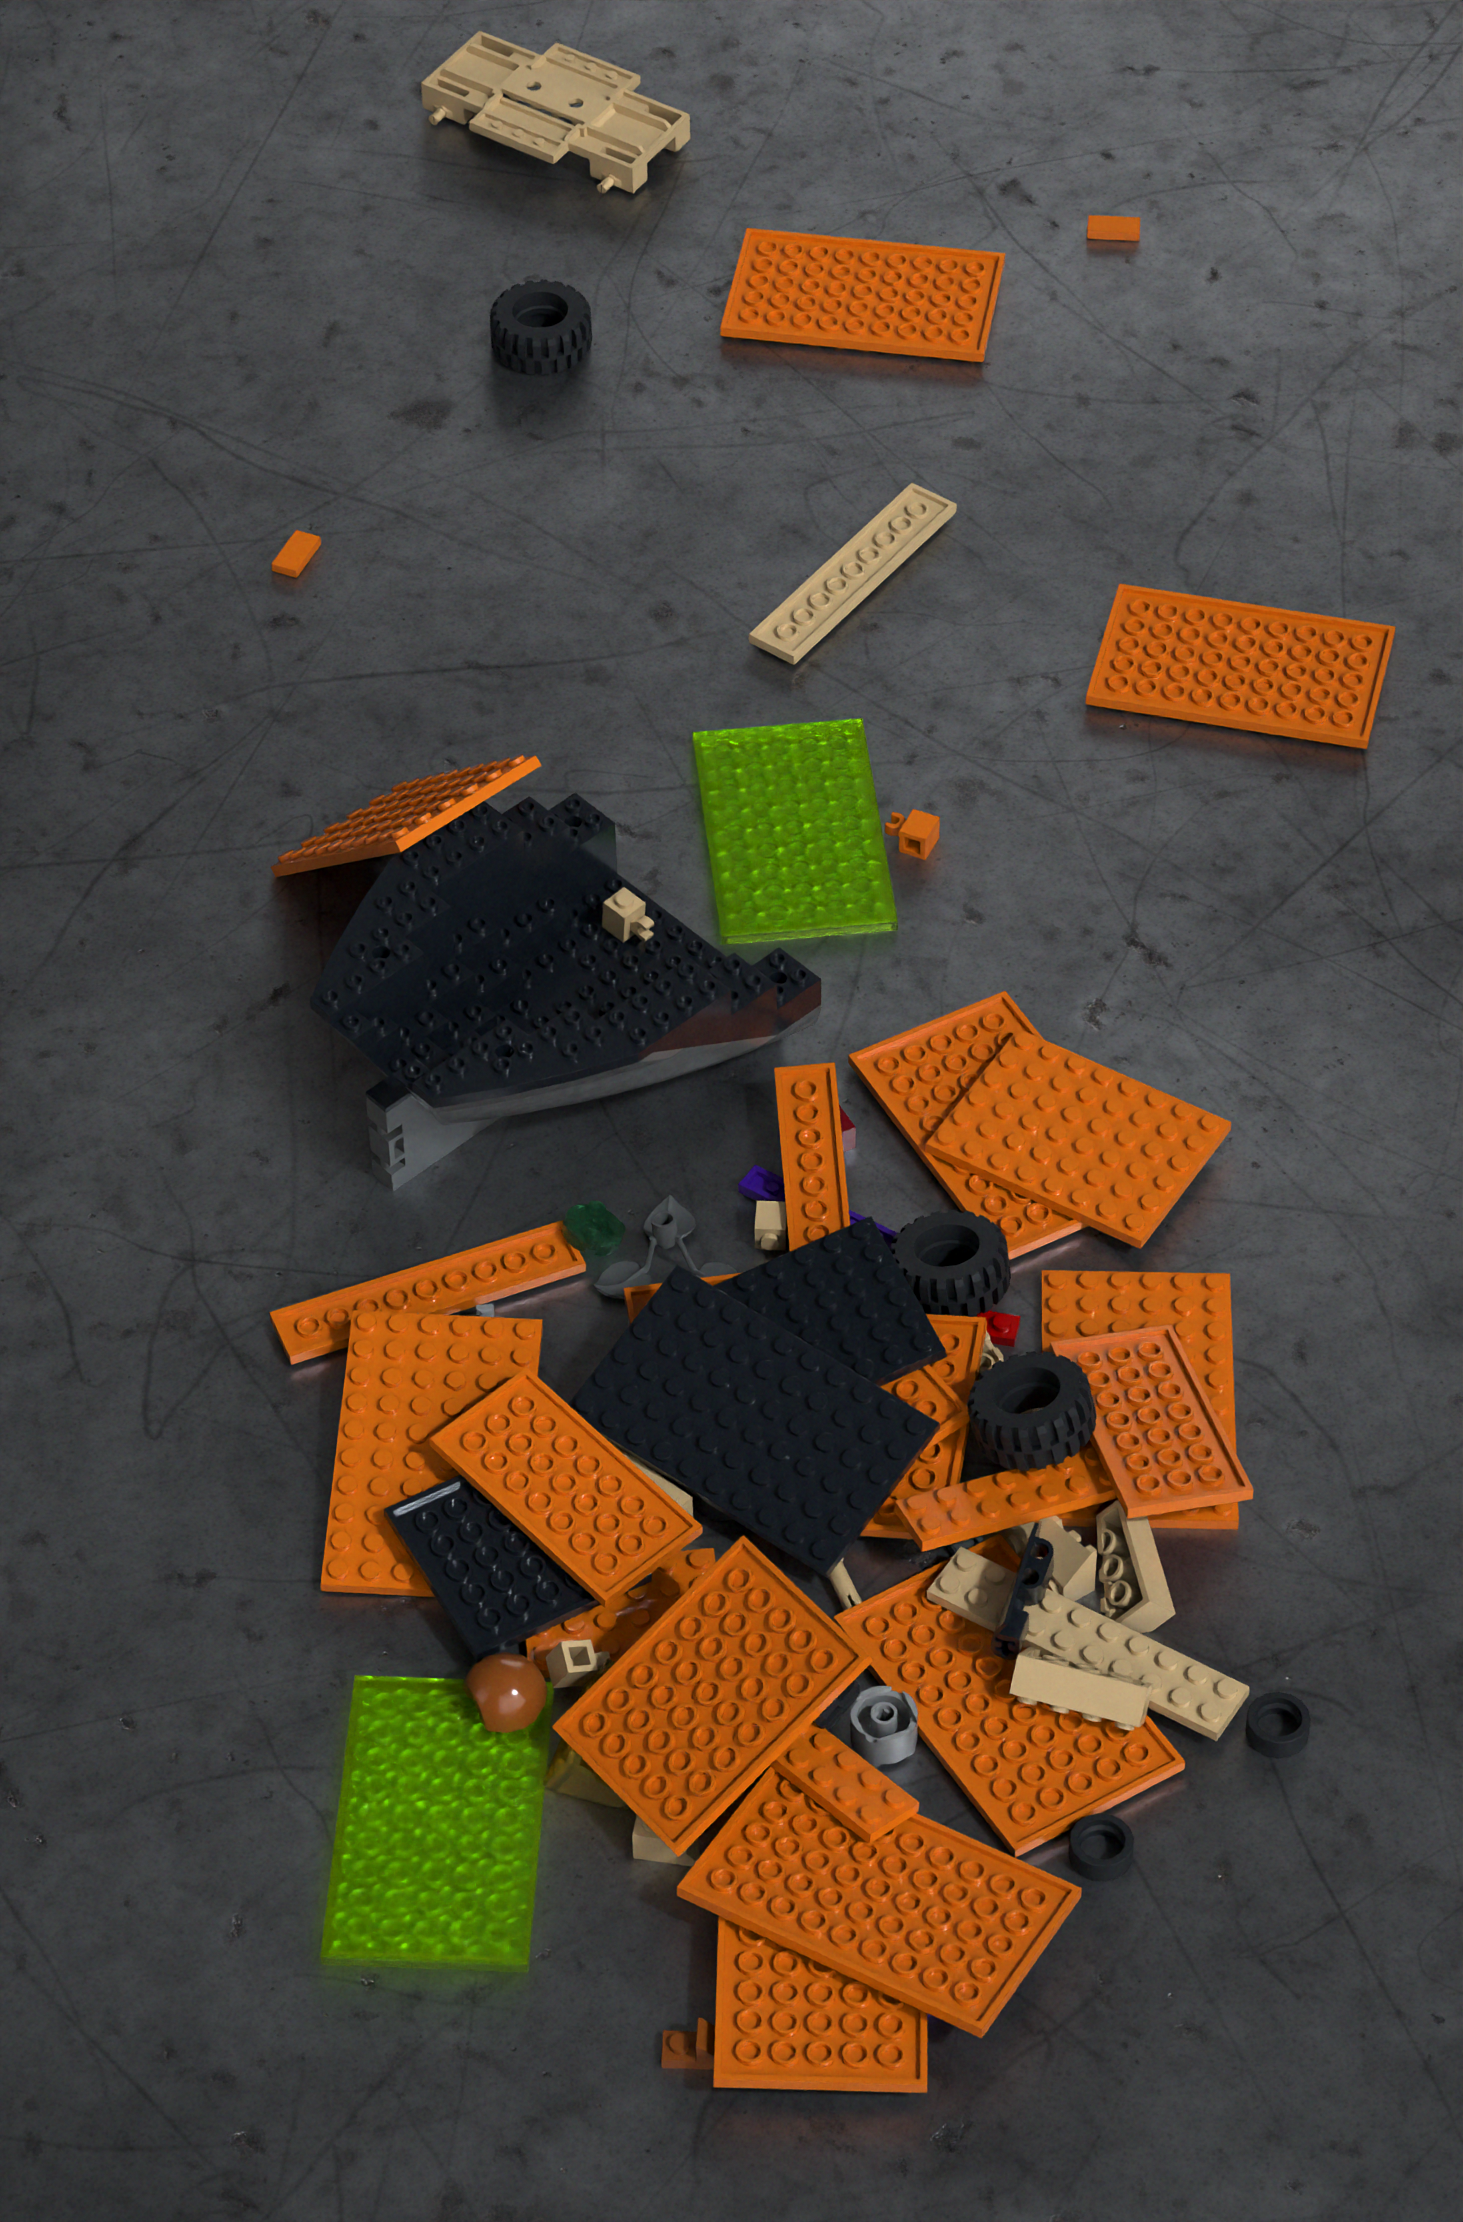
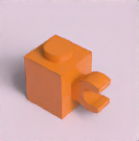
[885,809,940,860]

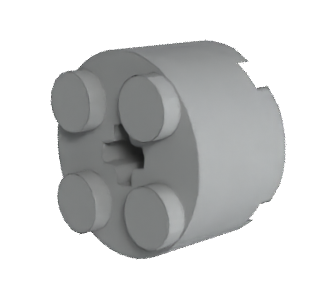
[850,1685,918,1767]

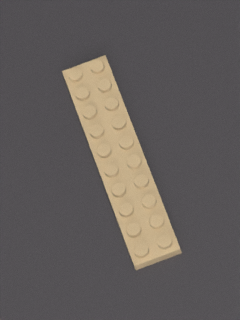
[749,483,957,665]
[927,1547,1250,1741]

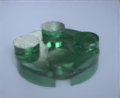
[562,1200,626,1256]

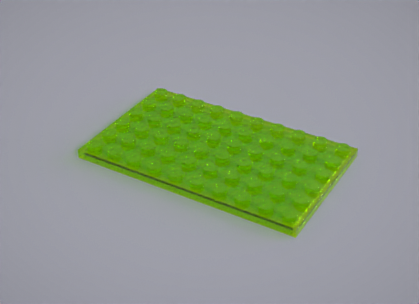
[692,718,898,945]
[320,1675,555,1972]

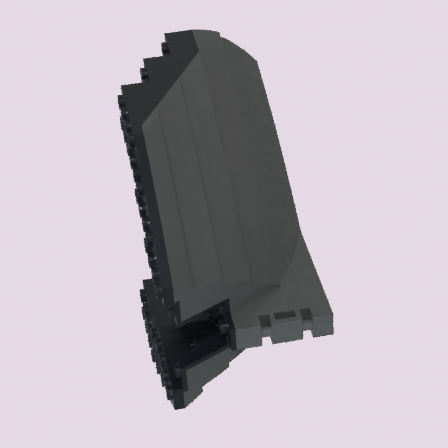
[310,793,821,1191]

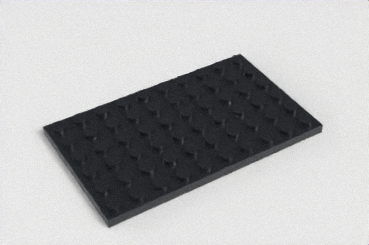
[568,1265,940,1578]

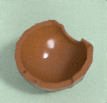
[463,1652,548,1733]

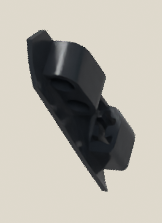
[991,1520,1054,1660]

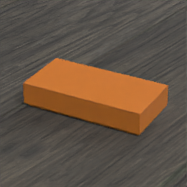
[1087,215,1141,241]
[271,530,321,578]

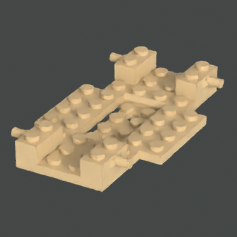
[421,31,690,194]

